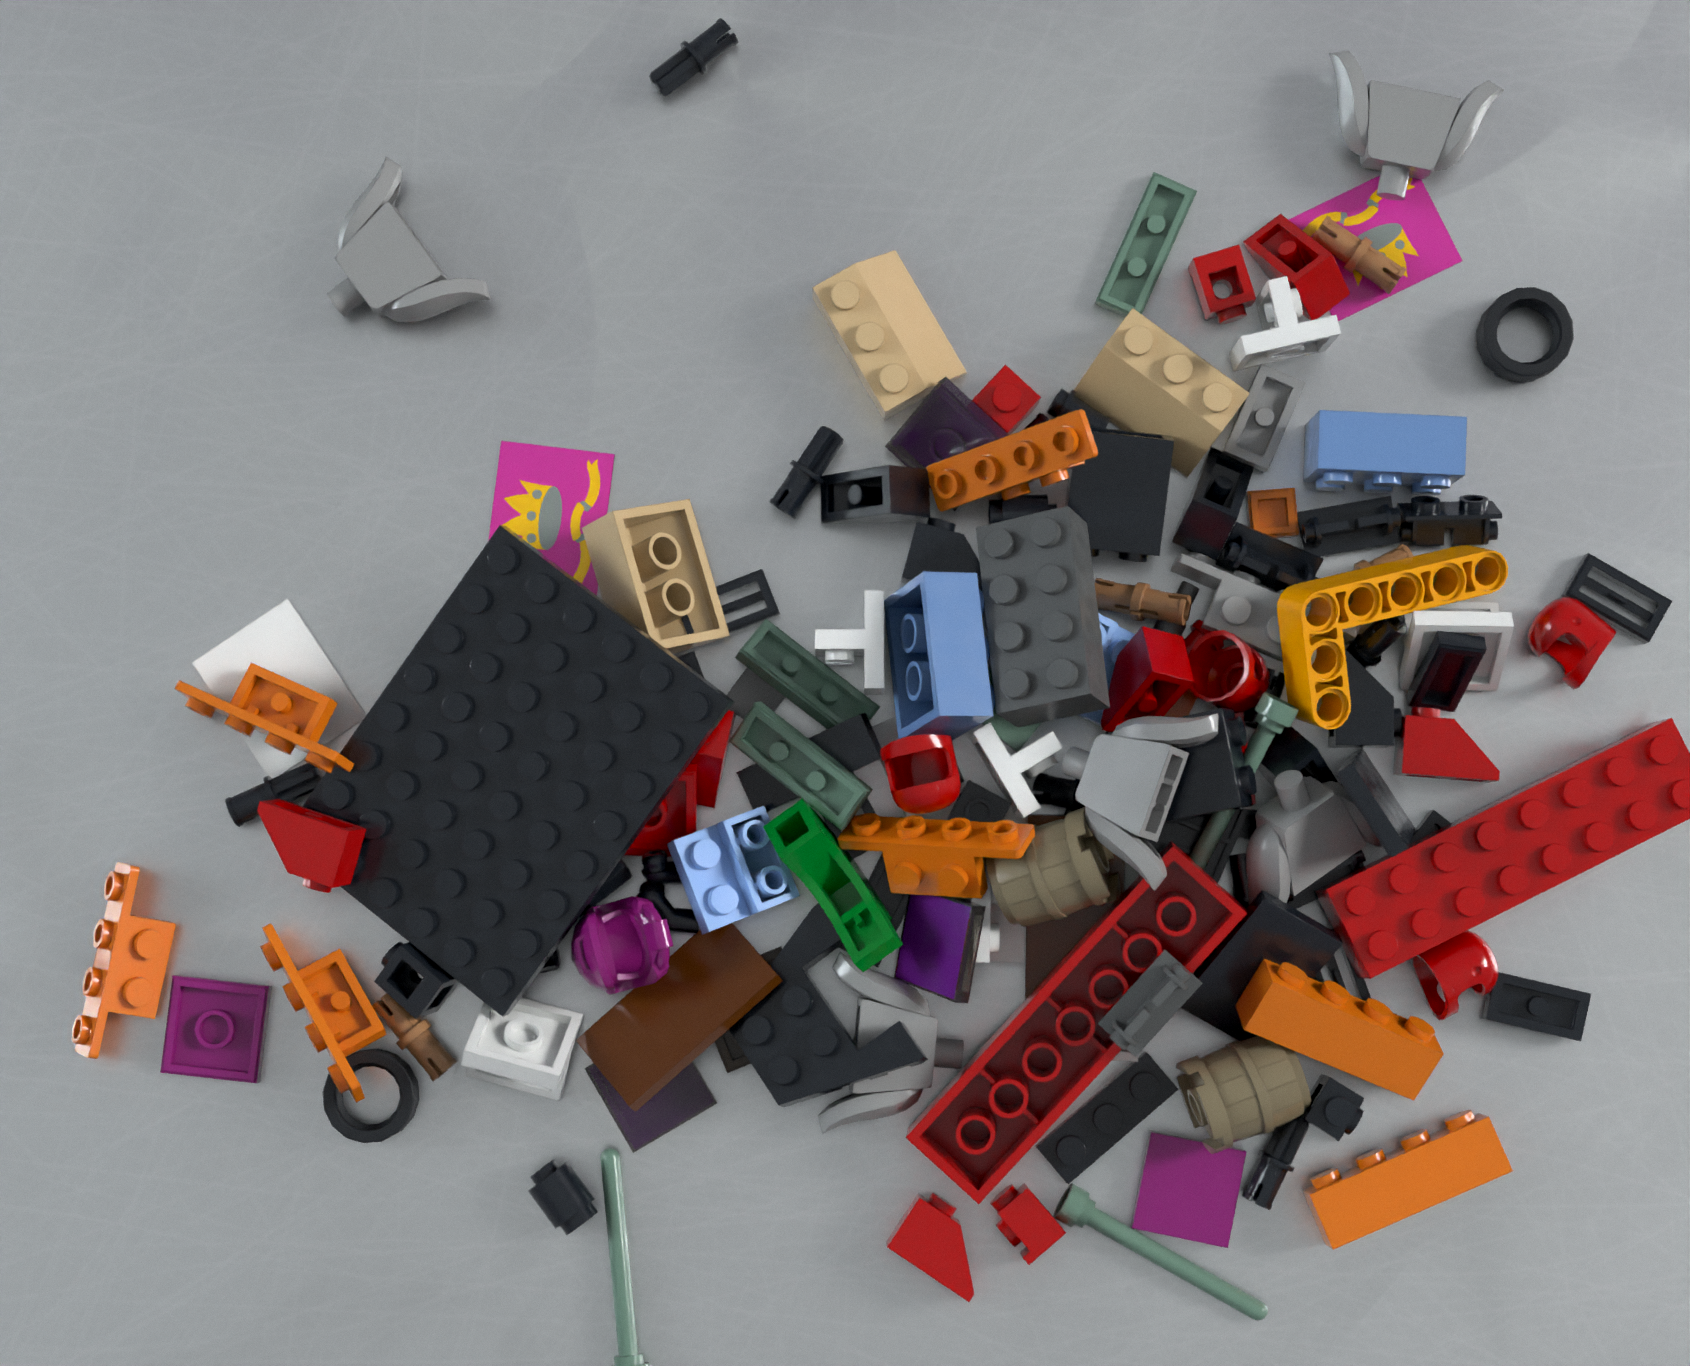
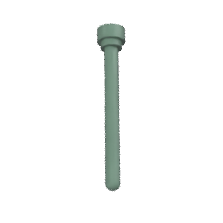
[1189,692,1299,870]
[600,1148,649,1366]
[1053,1183,1268,1321]

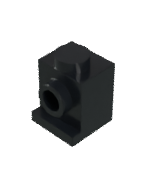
[374,942,459,1020]
[1300,1074,1364,1141]

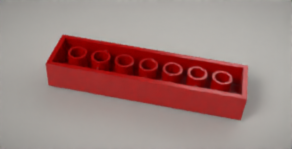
[1315,718,1690,979]
[905,841,1247,1204]

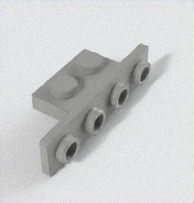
[1171,552,1359,662]

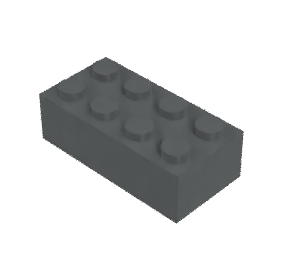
[976,506,1110,728]

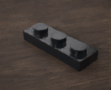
[1035,1051,1179,1184]

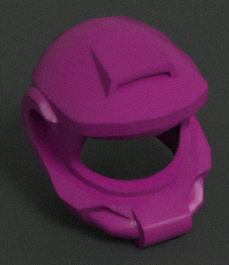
[571,896,674,995]

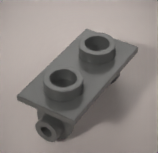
[1098,950,1202,1057]

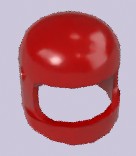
[1528,597,1616,690]
[1188,630,1270,713]
[880,735,961,814]
[1411,930,1499,1020]

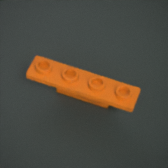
[926,409,1098,512]
[174,663,354,773]
[837,813,1035,899]
[72,862,176,1059]
[260,923,387,1103]

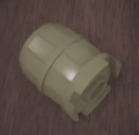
[986,807,1121,927]
[1176,1036,1311,1154]

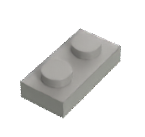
[1222,364,1306,472]

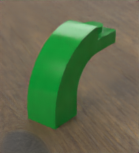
[763,798,903,972]

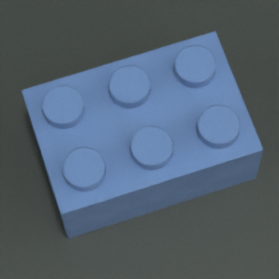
[1303,410,1467,496]
[884,571,995,741]

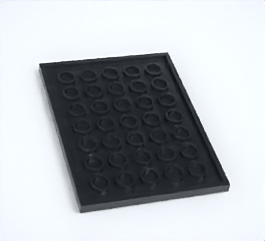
[302,525,735,1017]

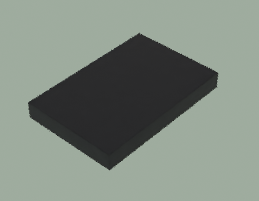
[1337,748,1415,857]
[1181,890,1343,1041]

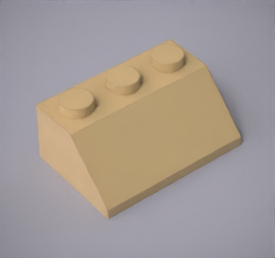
[812,250,967,421]
[1074,308,1250,479]
[582,499,730,654]

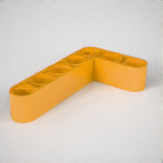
[1277,545,1508,730]

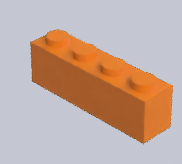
[1235,958,1443,1101]
[1302,1110,1513,1250]

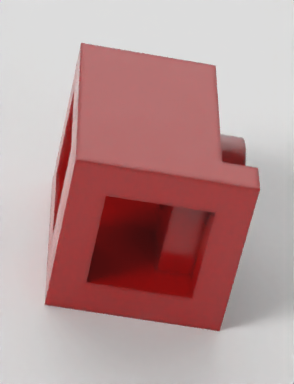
[1188,244,1256,325]
[990,1183,1066,1265]

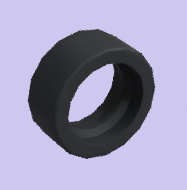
[1476,287,1574,382]
[322,1048,419,1143]

